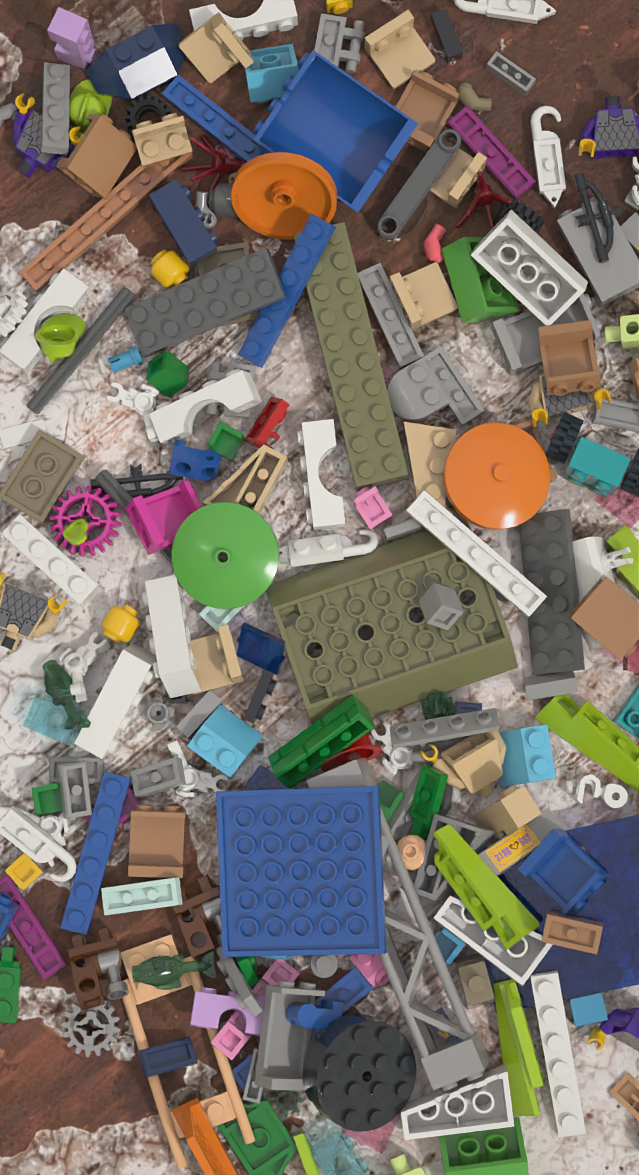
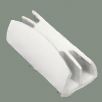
[572,536,639,649]

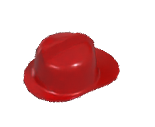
[321,732,383,772]

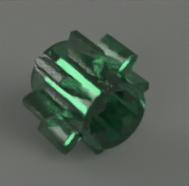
[422,692,456,720]
[270,1090,304,1117]

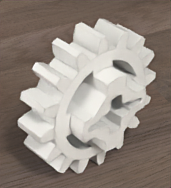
[0,287,28,337]

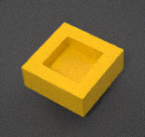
[325,0,353,14]
[5,853,44,891]

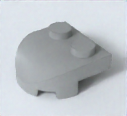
[388,357,450,423]

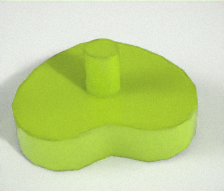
[63,519,88,545]

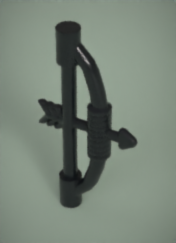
[574,173,623,263]
[90,463,184,499]

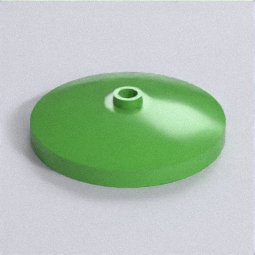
[172,501,279,609]

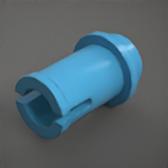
[108,346,143,374]

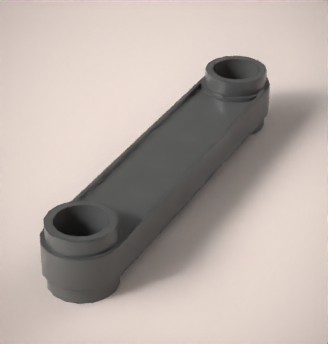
[377,129,461,240]

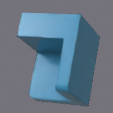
[435,927,465,966]
[570,991,608,1027]

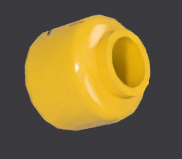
[151,250,190,289]
[101,604,141,645]

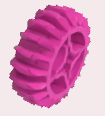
[50,486,122,557]

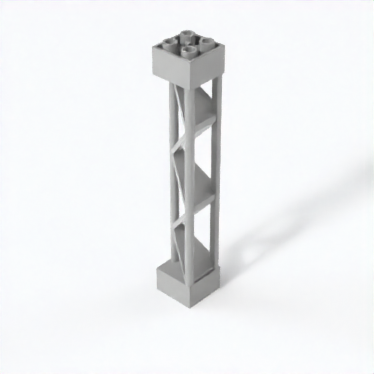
[306,758,491,1091]

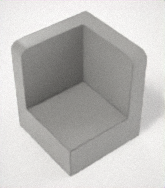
[419,583,463,630]

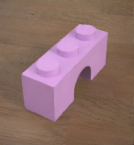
[47,7,97,70]
[190,987,265,1036]

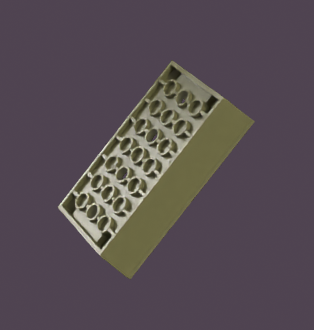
[266,518,518,725]

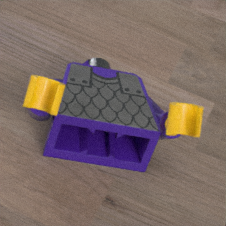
[13,93,84,178]
[578,95,639,159]
[588,1007,639,1052]

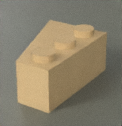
[403,422,456,508]
[202,445,288,514]
[472,784,542,844]

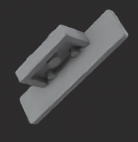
[390,708,500,752]

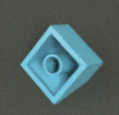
[245,43,299,103]
[187,704,263,779]
[499,724,556,788]

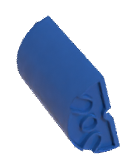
[252,50,418,212]

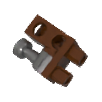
[172,875,222,958]
[68,927,129,1011]

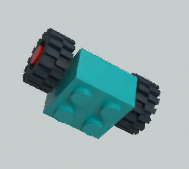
[545,412,639,497]

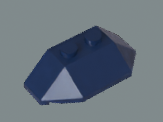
[85,23,185,101]

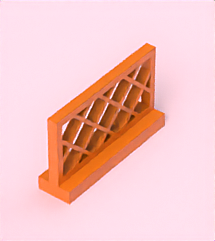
[172,1098,239,1175]

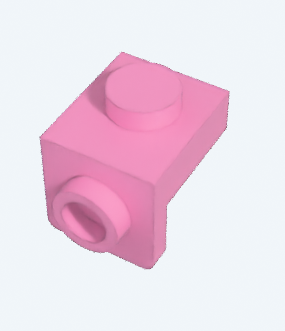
[353,486,393,530]
[349,954,389,989]

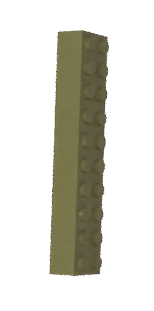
[293,222,408,492]

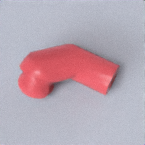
[424,224,446,264]

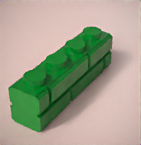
[268,695,375,789]

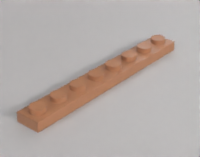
[19,153,193,293]

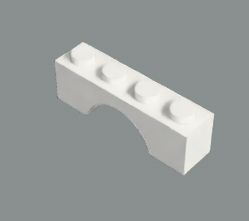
[189,0,298,40]
[0,268,91,375]
[149,369,262,445]
[297,419,345,531]
[1,514,101,608]

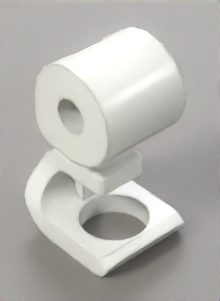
[574,774,628,808]

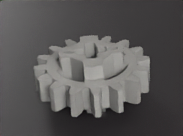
[61,1000,121,1057]

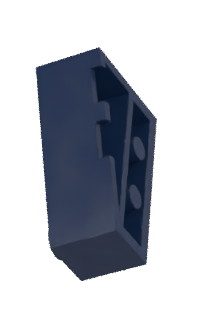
[149,179,219,268]

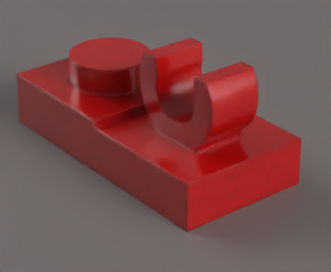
[244,397,290,449]

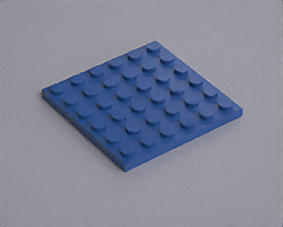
[216,786,387,957]

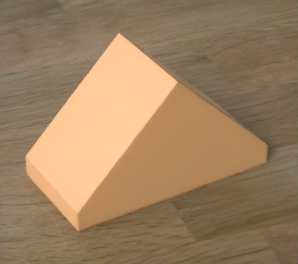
[609,1073,639,1121]

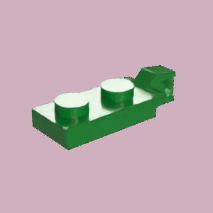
[409,764,448,840]
[0,946,22,1023]

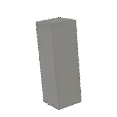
[486,51,536,97]
[524,671,577,701]
[176,690,223,739]
[242,1047,263,1103]

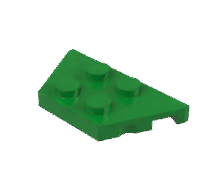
[218,1099,297,1175]

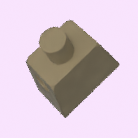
[454,953,495,1010]

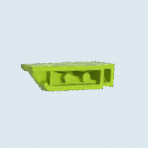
[605,526,639,598]
[535,694,639,793]
[434,824,540,949]
[494,979,544,1116]

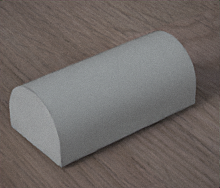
[57,761,92,819]

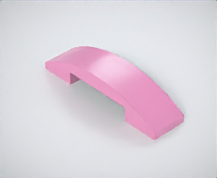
[211,959,300,1060]

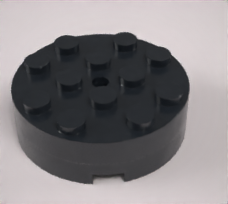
[303,1014,416,1132]

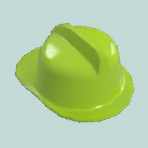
[69,79,112,138]
[35,313,86,363]

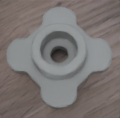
[143,697,175,729]

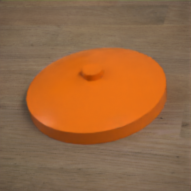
[231,152,337,240]
[443,423,550,530]

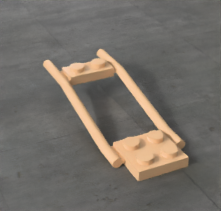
[120,934,256,1169]

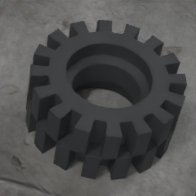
[125,94,172,140]
[493,198,544,234]

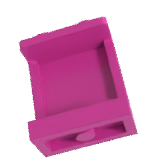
[125,479,201,555]

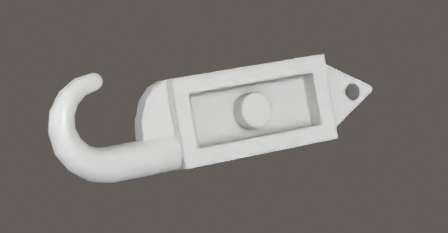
[454,0,556,24]
[530,106,566,208]
[279,529,378,567]
[0,806,76,882]

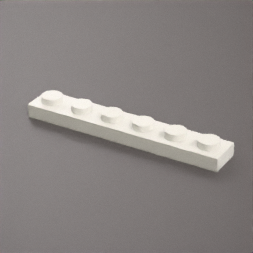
[406,491,547,618]
[530,970,586,1137]

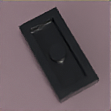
[244,669,277,725]

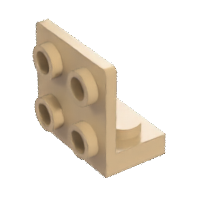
[365,10,435,89]
[179,12,254,83]
[132,113,193,167]
[430,139,487,209]
[389,262,458,330]
[188,624,244,695]

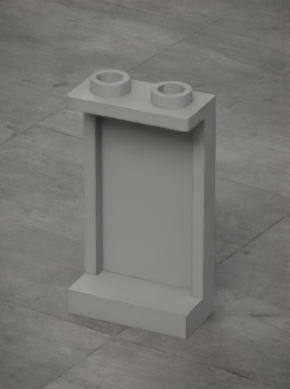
[555,196,639,308]
[491,293,602,375]
[255,980,325,1091]

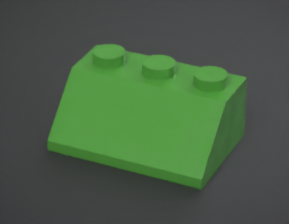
[442,237,519,323]
[439,1117,529,1175]

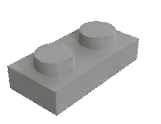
[131,757,186,799]

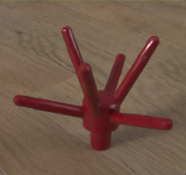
[180,135,241,203]
[455,171,512,230]

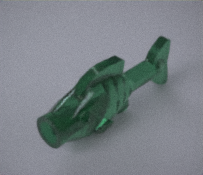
[42,660,91,730]
[131,950,216,990]

